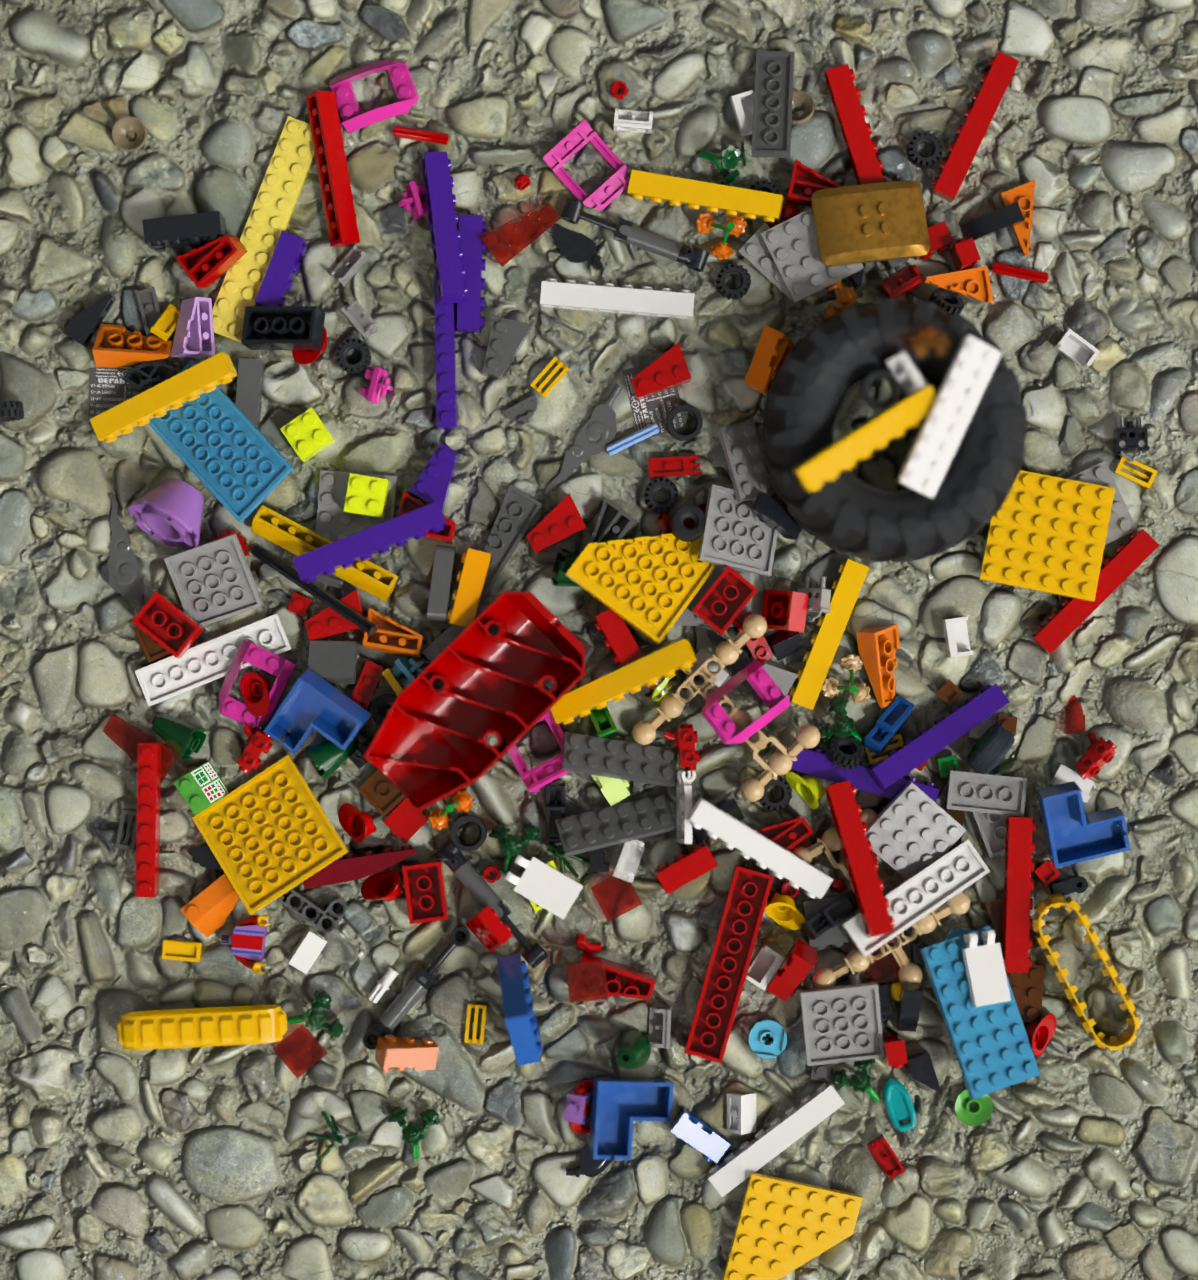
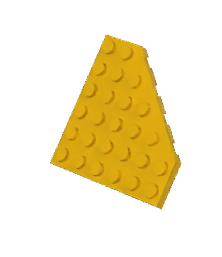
[565,533,717,645]
[722,1172,863,1280]

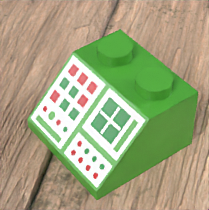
[174,761,230,815]

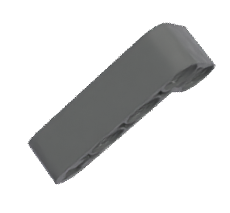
[427,545,456,623]
[276,888,348,933]

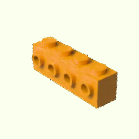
[447,548,492,628]

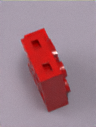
[465,906,513,953]

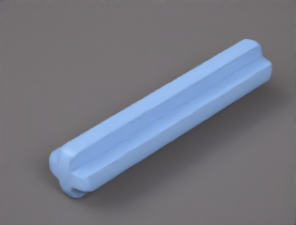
[606,423,659,456]

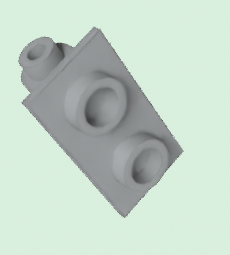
[340,298,378,338]

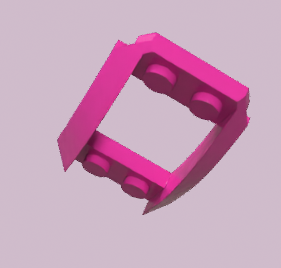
[329,59,419,134]
[542,119,629,211]
[218,640,296,730]
[701,660,790,744]
[508,710,575,792]

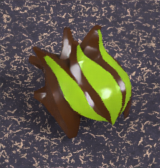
[642,672,681,702]

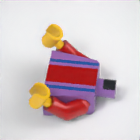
[221,914,271,974]
[564,1080,593,1135]

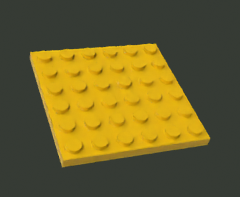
[979,470,1115,602]
[192,755,349,915]

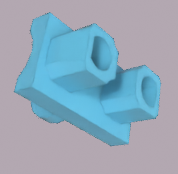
[391,656,424,688]

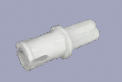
[368,967,399,1003]

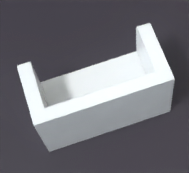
[730,90,754,137]
[1054,329,1100,370]
[942,616,973,658]
[745,944,785,991]

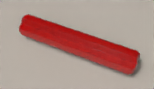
[393,125,449,145]
[992,262,1049,283]

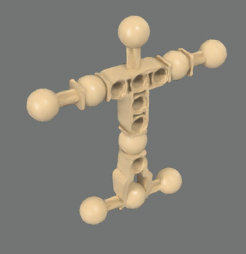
[632,614,821,802]
[790,808,970,989]

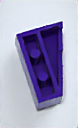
[410,443,458,513]

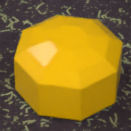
[889,982,902,1001]

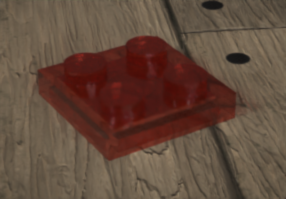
[590,876,642,922]
[866,942,903,983]
[566,959,609,1003]
[273,1024,328,1079]

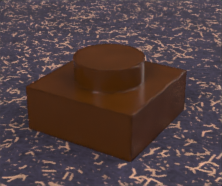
[935,679,963,706]
[996,715,1017,736]

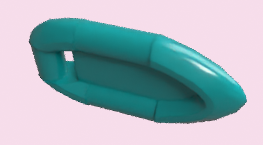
[883,1077,917,1132]

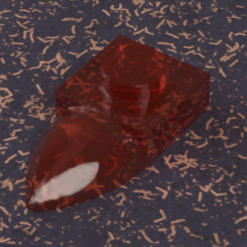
[1064,696,1085,734]

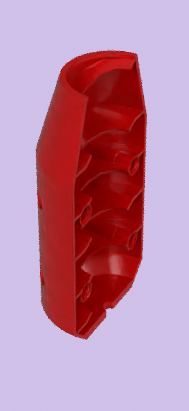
[364,592,585,812]

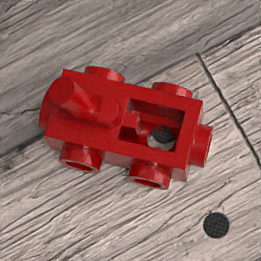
[236,724,273,774]
[663,724,700,771]
[1074,732,1117,780]

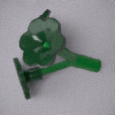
[699,141,746,186]

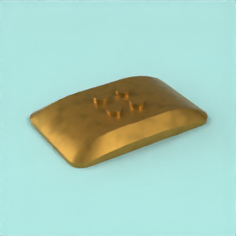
[811,180,930,267]

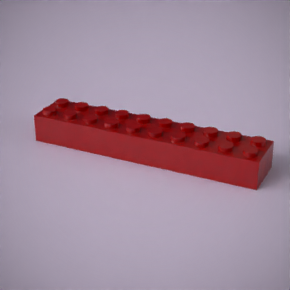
[683,864,774,1063]

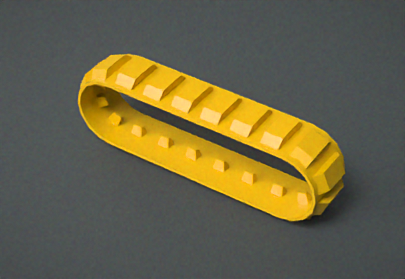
[1031,894,1140,1051]
[116,1004,287,1050]

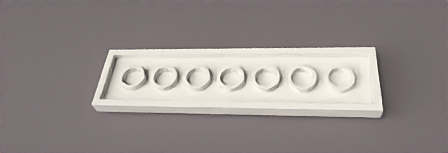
[897,335,1001,498]
[135,614,292,707]
[842,839,990,957]

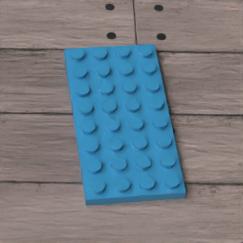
[149,359,294,523]
[920,926,1040,1099]

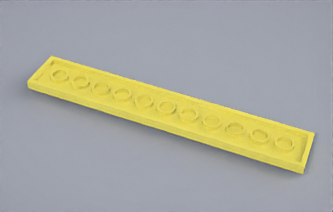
[212,116,315,343]

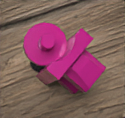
[398,181,428,220]
[360,366,393,404]

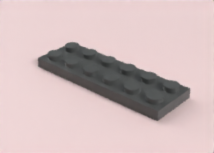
[751,51,794,158]
[562,732,677,787]
[555,793,677,857]

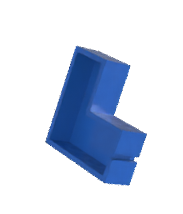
[264,668,371,754]
[1037,781,1130,868]
[497,953,543,1066]
[588,1077,674,1160]

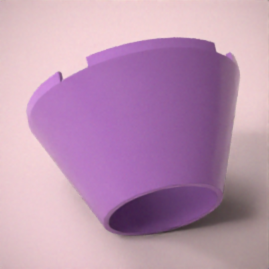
[128,478,204,551]

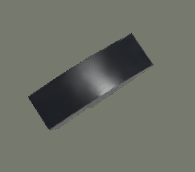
[961,202,1024,241]
[751,492,802,540]
[546,781,566,843]
[800,889,859,940]
[896,983,923,1032]

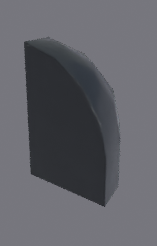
[766,631,801,661]

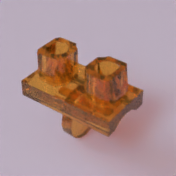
[911,324,950,358]

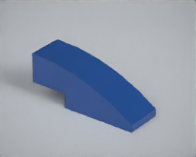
[864,695,915,756]

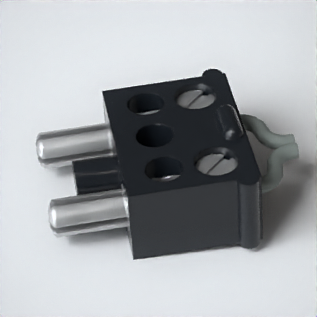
[1112,416,1150,462]

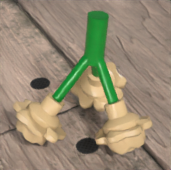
[821,654,871,705]

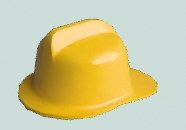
[765,892,805,930]

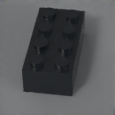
[142,211,227,252]
[241,306,325,350]

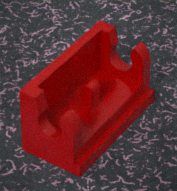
[879,264,924,298]
[866,1135,906,1179]

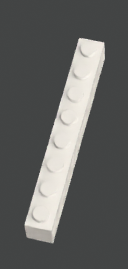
[540,278,695,319]
[688,797,833,899]
[707,1082,845,1197]

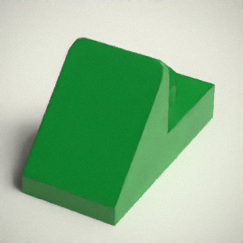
[589,707,617,738]

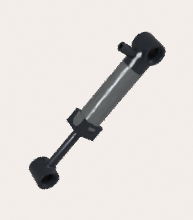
[560,199,709,272]
[435,839,548,969]
[363,925,471,1050]

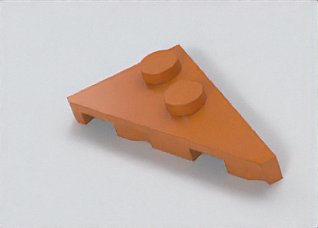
[999,180,1036,257]
[923,266,994,304]

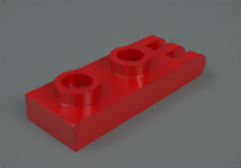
[648,455,701,478]
[734,611,774,662]
[350,660,385,711]

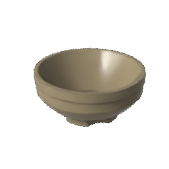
[792,91,815,125]
[112,116,147,152]

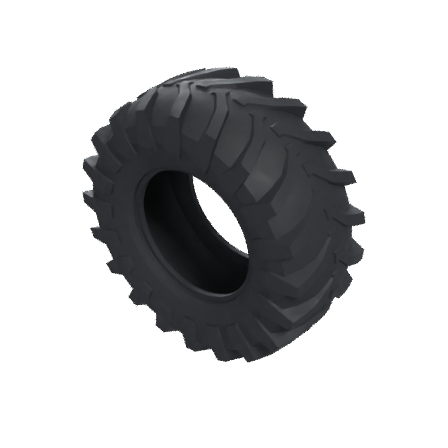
[762,298,1028,562]

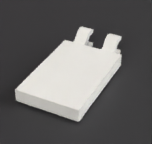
[676,771,696,844]
[505,854,583,920]
[962,930,1011,1007]

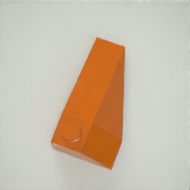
[92,324,173,368]
[856,624,900,708]
[180,873,240,938]

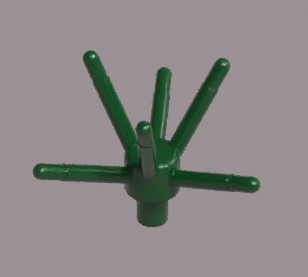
[547,844,590,878]
[306,1111,357,1164]

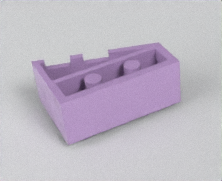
[170,297,215,359]

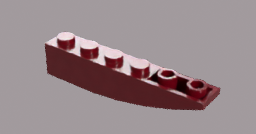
[303,845,418,889]

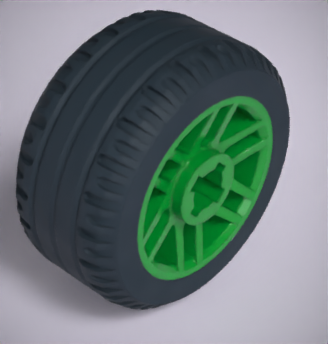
[967,724,1015,774]

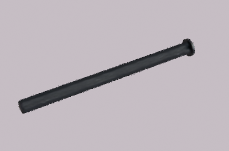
[251,546,378,637]

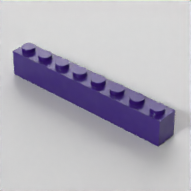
[421,152,467,304]
[434,274,458,430]
[292,501,447,583]
[869,683,1010,791]
[791,748,940,802]

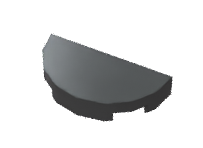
[501,394,537,422]

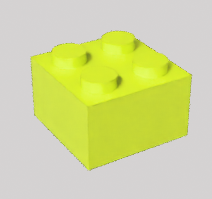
[280,407,335,463]
[344,473,390,519]

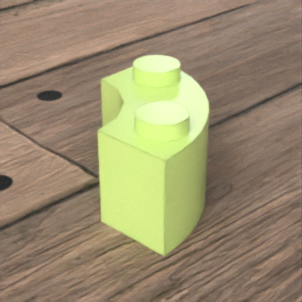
[591,775,631,806]

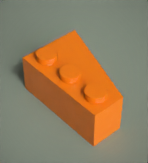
[744,325,795,395]

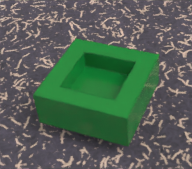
[936,755,959,778]

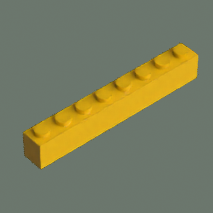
[627,170,784,223]
[90,352,238,443]
[792,385,937,492]
[250,505,399,602]
[789,559,869,710]
[550,639,697,726]

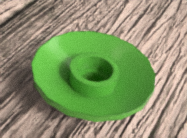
[955,1089,993,1126]

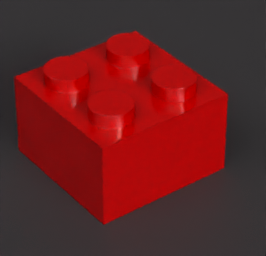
[762,590,809,632]

